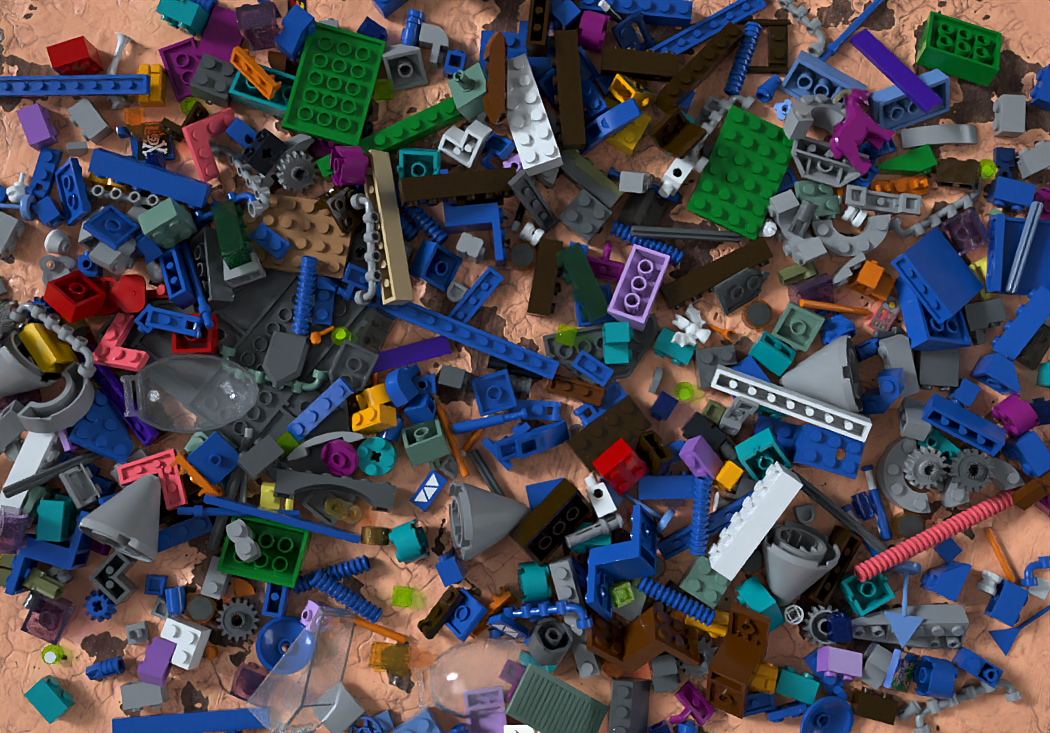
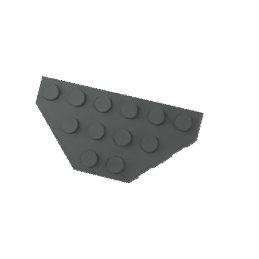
[542,313,659,385]

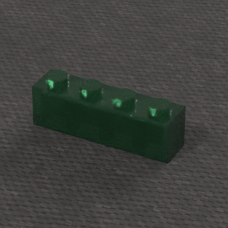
[212,199,253,270]
[555,242,609,323]

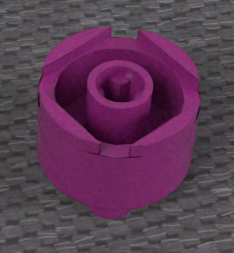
[577,9,610,53]
[330,146,368,186]
[991,393,1040,437]

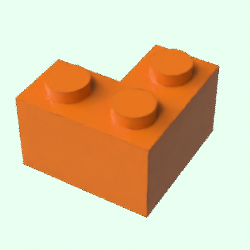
[846,260,896,303]

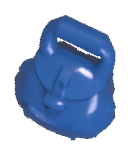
[815,310,856,346]

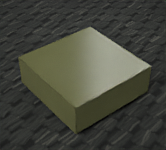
[701,399,727,425]

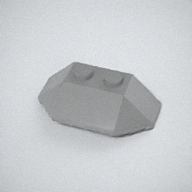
[791,136,869,189]

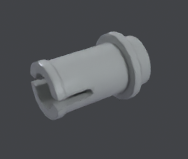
[896,700,922,723]

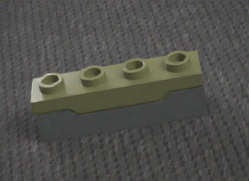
[559,149,624,211]

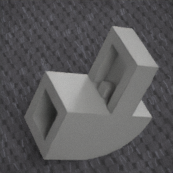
[419,23,450,69]

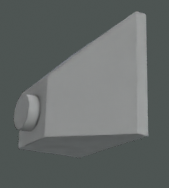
[382,44,428,92]

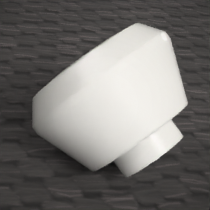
[44,229,71,254]
[5,438,25,462]

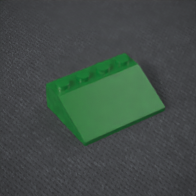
[916,11,1002,87]
[216,516,313,588]

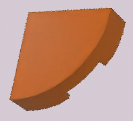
[233,578,257,598]

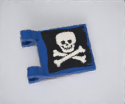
[116,123,175,163]

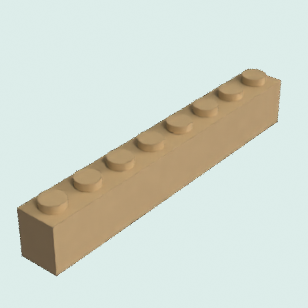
[364,149,413,305]

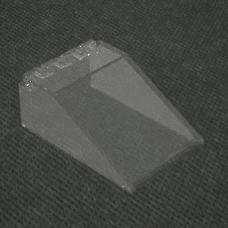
[245,606,358,733]

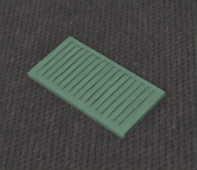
[505,662,609,733]

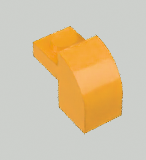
[356,383,392,410]

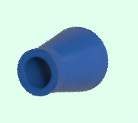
[756,75,781,103]

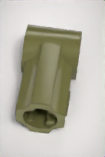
[777,260,819,287]
[21,567,65,601]

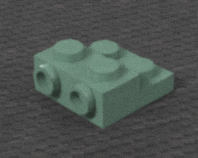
[794,180,841,221]
[771,301,825,352]

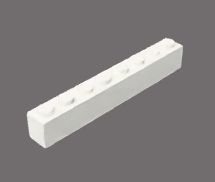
[711,364,872,442]

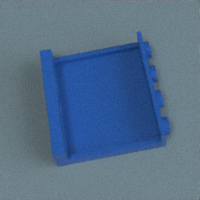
[985,214,1050,296]
[890,226,984,324]

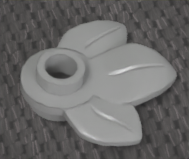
[40,255,78,286]

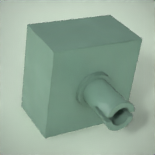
[447,62,489,121]
[401,416,450,469]

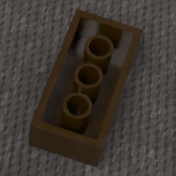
[566,395,652,473]
[509,478,594,567]

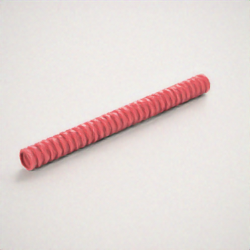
[854,487,1020,582]

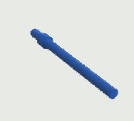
[818,0,884,62]
[180,239,214,329]
[177,505,300,517]

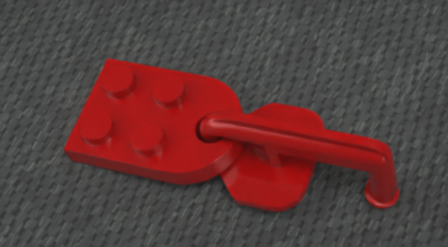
[87,274,169,317]

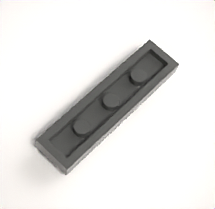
[508,169,559,234]

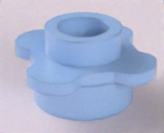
[774,99,792,121]

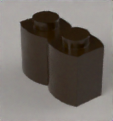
[636,430,673,477]

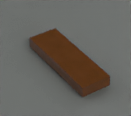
[546,374,607,408]

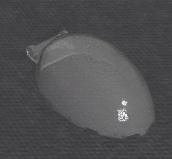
[121,354,259,433]
[413,637,549,719]

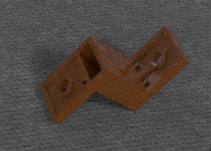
[706,603,771,719]
[586,606,700,673]

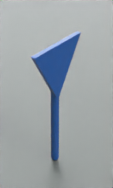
[988,605,1050,656]

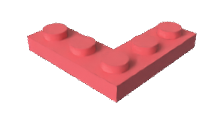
[182,108,236,182]
[93,312,150,372]
[117,448,189,511]

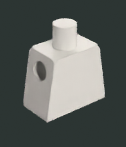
[658,155,695,198]
[584,474,617,520]

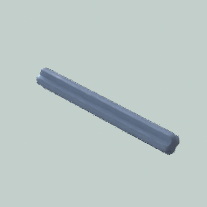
[1005,201,1044,294]

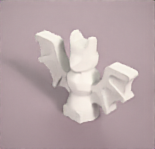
[671,303,711,348]

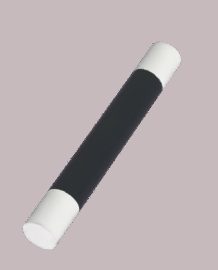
[598,0,641,40]
[511,177,536,232]

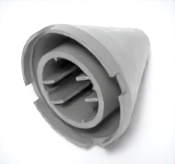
[0,319,62,398]
[779,335,863,413]
[78,474,161,563]
[448,481,531,562]
[761,520,840,607]

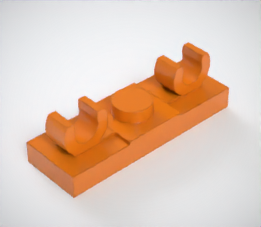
[230,46,282,100]
[869,175,929,196]
[170,449,225,504]
[469,586,518,639]

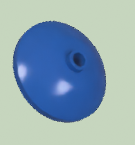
[256,615,316,675]
[800,696,854,733]

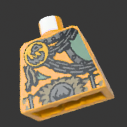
[608,73,656,110]

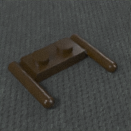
[746,19,788,74]

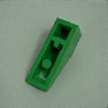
[875,144,938,176]

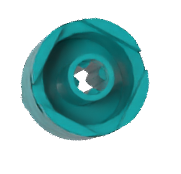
[357,437,398,476]
[389,519,430,564]
[518,561,551,603]

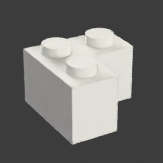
[438,120,492,168]
[160,616,212,670]

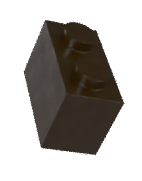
[935,157,982,190]
[850,686,899,725]

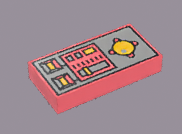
[867,294,901,331]

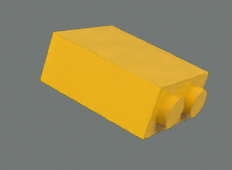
[18,323,80,373]

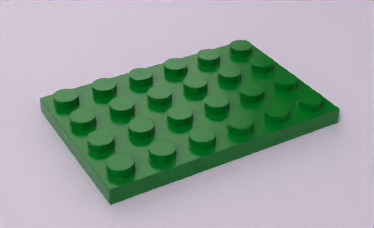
[281,21,386,146]
[685,105,794,241]

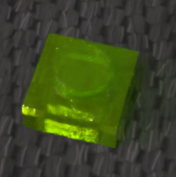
[374,79,394,101]
[554,323,578,347]
[275,431,300,458]
[609,581,635,608]
[391,585,413,608]

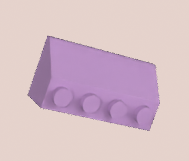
[607,244,670,332]

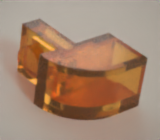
[123,107,167,143]

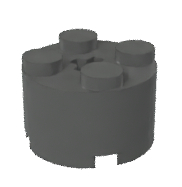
[528,618,573,666]

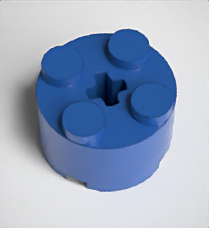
[912,655,958,700]

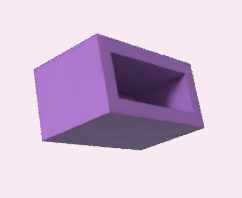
[16,103,58,151]
[678,435,724,480]
[137,637,177,687]
[817,646,863,682]

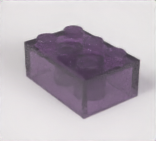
[235,1,284,51]

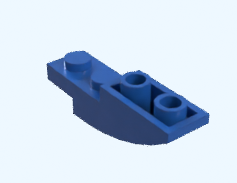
[578,98,642,155]
[494,420,569,462]

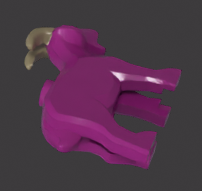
[829,88,895,175]

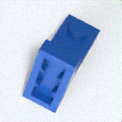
[481,422,531,470]

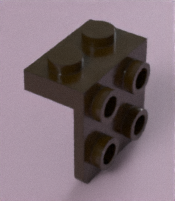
[160,101,209,143]
[648,106,707,159]
[314,185,366,234]

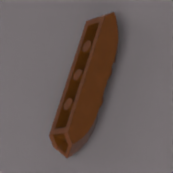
[483,31,508,125]
[1011,469,1050,511]

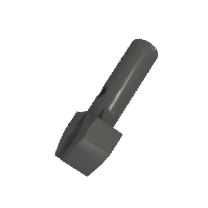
[873,326,906,339]

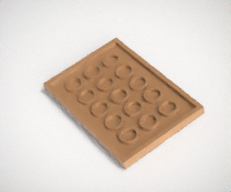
[237,191,355,280]

